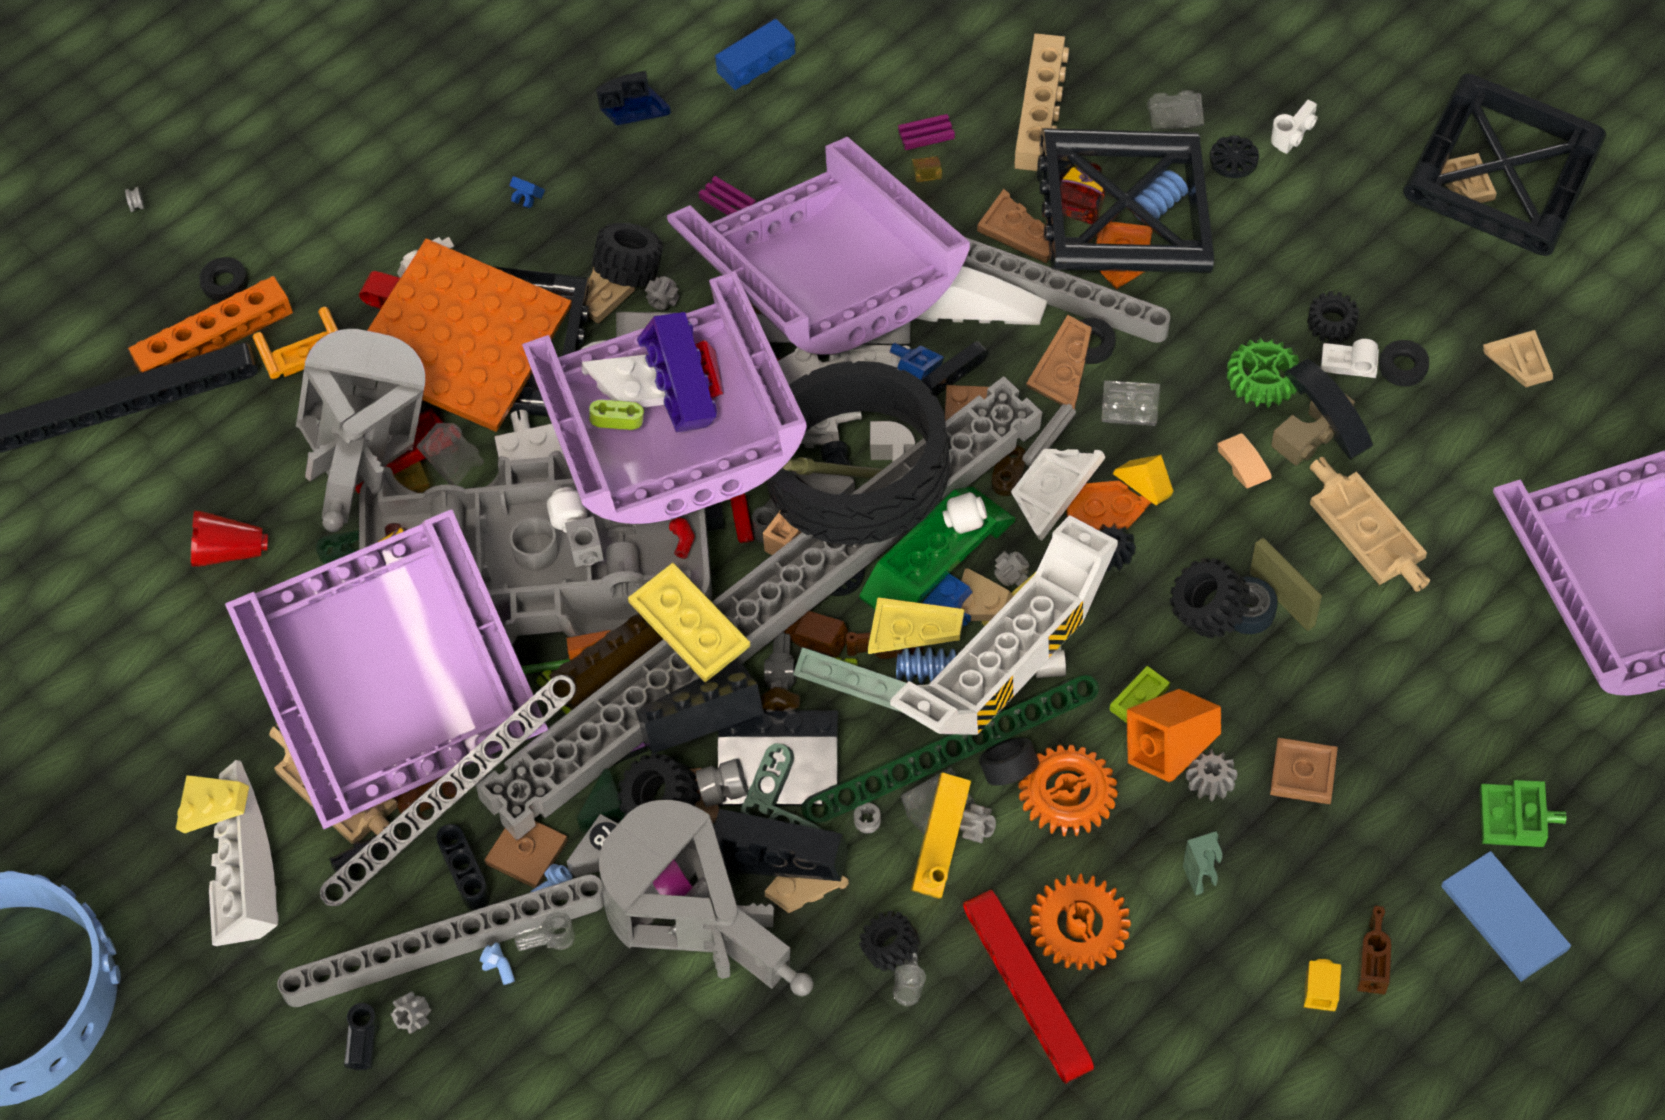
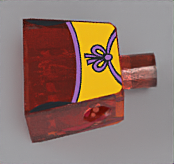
[1060,163,1106,225]

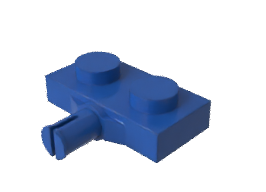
[890,342,944,380]
[922,574,973,626]

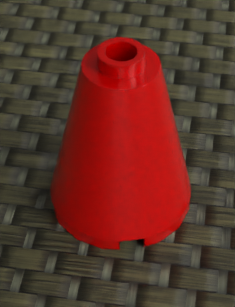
[191,511,268,567]

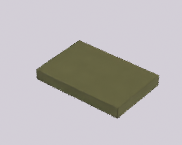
[1250,538,1322,631]

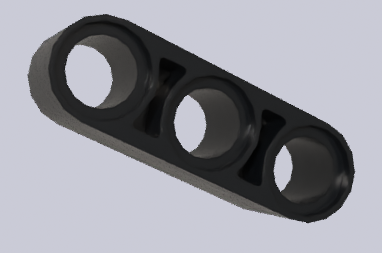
[436,824,490,910]

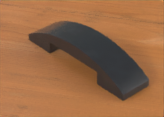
[1284,359,1373,460]

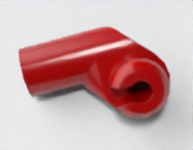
[669,517,695,559]

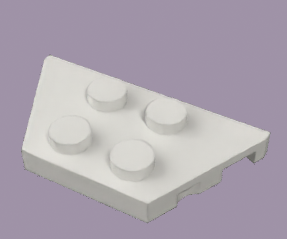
[581,354,666,407]
[1011,449,1105,541]

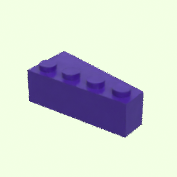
[637,312,717,432]

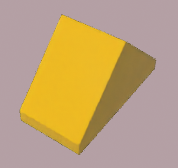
[1113,455,1174,505]

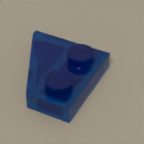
[601,86,671,125]

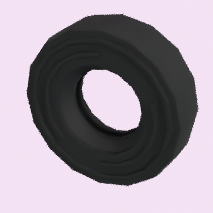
[199,257,248,302]
[1079,318,1116,364]
[1379,340,1429,387]

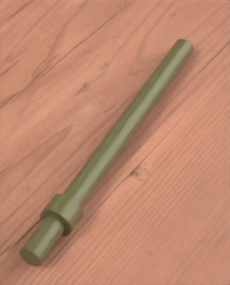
[783,457,883,479]

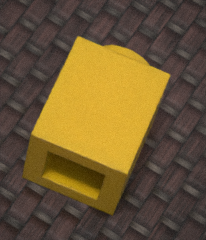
[1304,959,1341,1011]

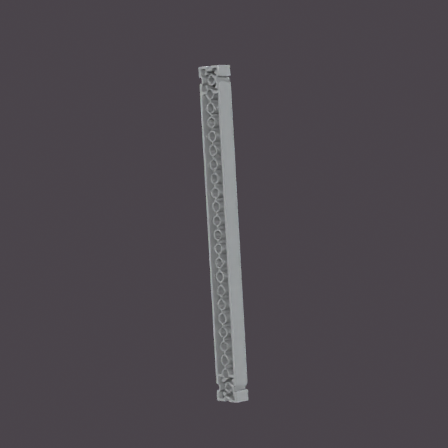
[476,376,1042,841]

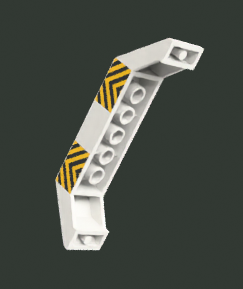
[890,515,1118,735]

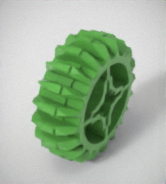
[1227,338,1299,408]

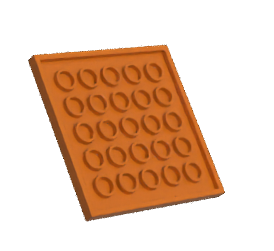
[367,238,571,432]

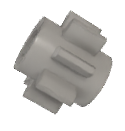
[645,277,679,310]
[994,551,1029,586]
[959,804,996,843]
[391,992,431,1034]

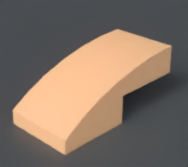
[1217,433,1271,489]

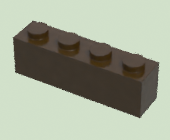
[549,613,663,710]

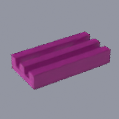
[898,114,955,150]
[699,176,756,215]

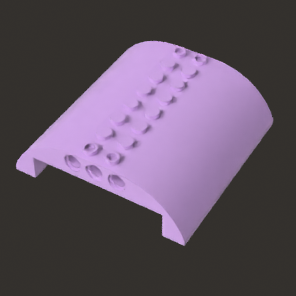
[667,137,970,355]
[522,271,807,524]
[1493,451,1665,695]
[225,509,548,829]

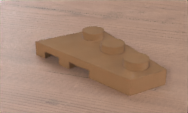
[977,189,1050,263]

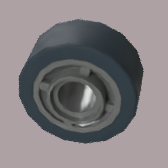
[1234,577,1278,634]

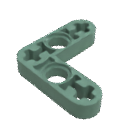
[741,743,822,830]

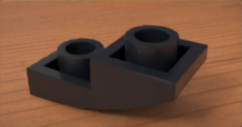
[596,71,650,109]

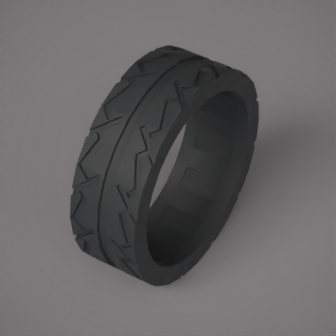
[766,361,951,545]

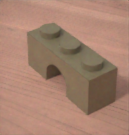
[1271,393,1355,466]

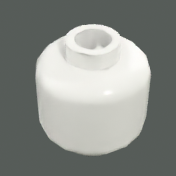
[547,487,587,533]
[943,492,987,534]

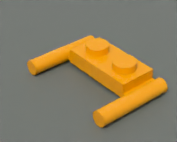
[253,307,338,379]

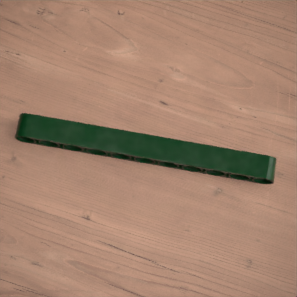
[801,675,1099,823]

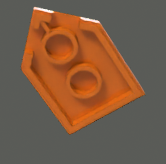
[1096,222,1152,289]
[1066,480,1151,530]

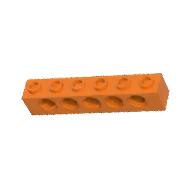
[128,276,293,373]

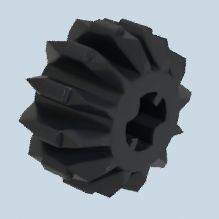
[1099,522,1136,572]

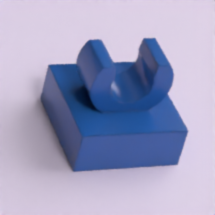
[509,176,545,209]

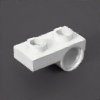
[1271,100,1317,154]
[1321,339,1379,378]

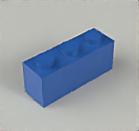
[715,19,795,90]

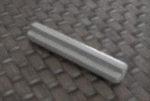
[1023,404,1076,467]

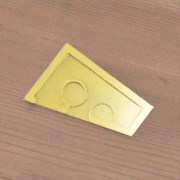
[868,598,964,654]
[176,776,249,833]

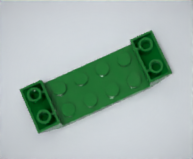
[859,487,1015,610]

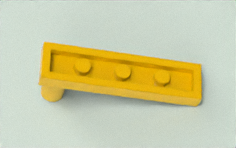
[910,773,971,899]

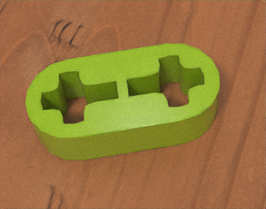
[589,400,644,430]

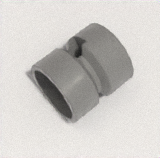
[696,758,748,807]

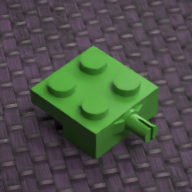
[1480,780,1566,847]

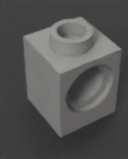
[565,516,604,567]

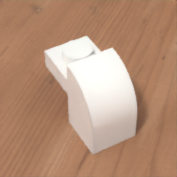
[870,421,915,461]

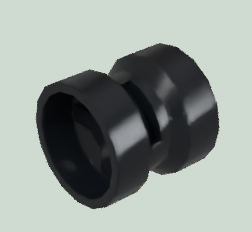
[821,441,851,465]

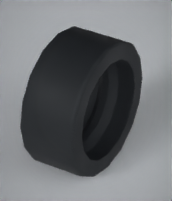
[979,737,1039,785]

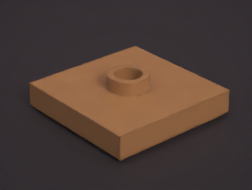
[1270,738,1338,804]
[485,821,568,888]

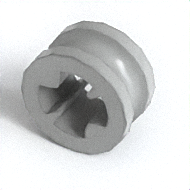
[125,186,145,212]
[854,803,881,833]

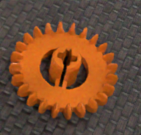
[1018,745,1118,837]
[1029,874,1131,970]

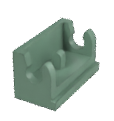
[1183,831,1222,895]

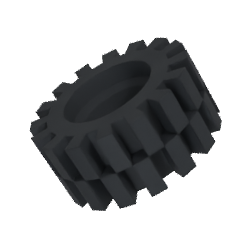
[1307,291,1359,344]
[859,911,920,971]

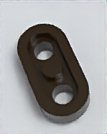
[991,445,1026,496]

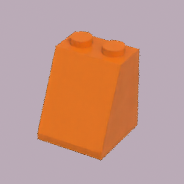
[1127,689,1221,782]

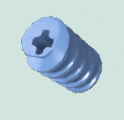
[1134,170,1188,223]
[896,647,957,684]

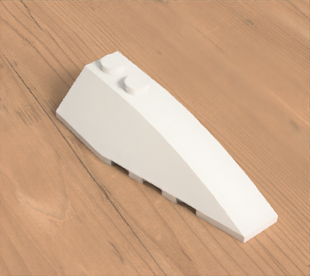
[917,266,1047,325]
[209,760,279,946]

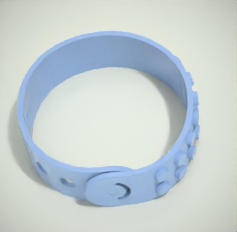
[0,871,120,1107]

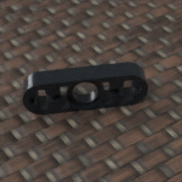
[922,341,989,396]

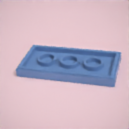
[1441,851,1571,981]

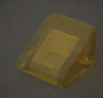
[912,156,942,182]

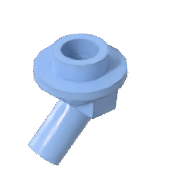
[531,864,572,892]
[480,942,515,985]

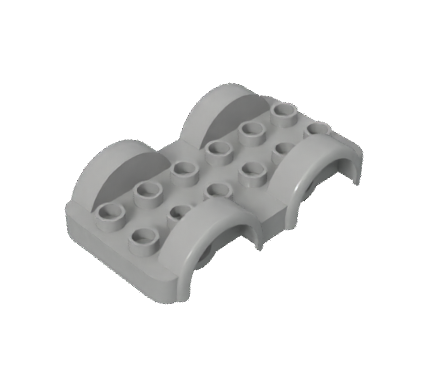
[359,451,712,645]

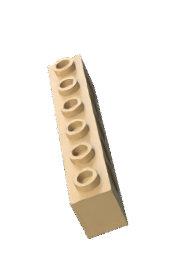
[1015,34,1069,171]

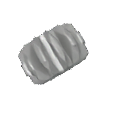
[1185,748,1237,802]

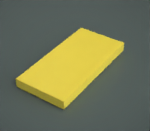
[628,563,750,683]

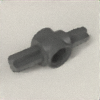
[764,632,796,690]

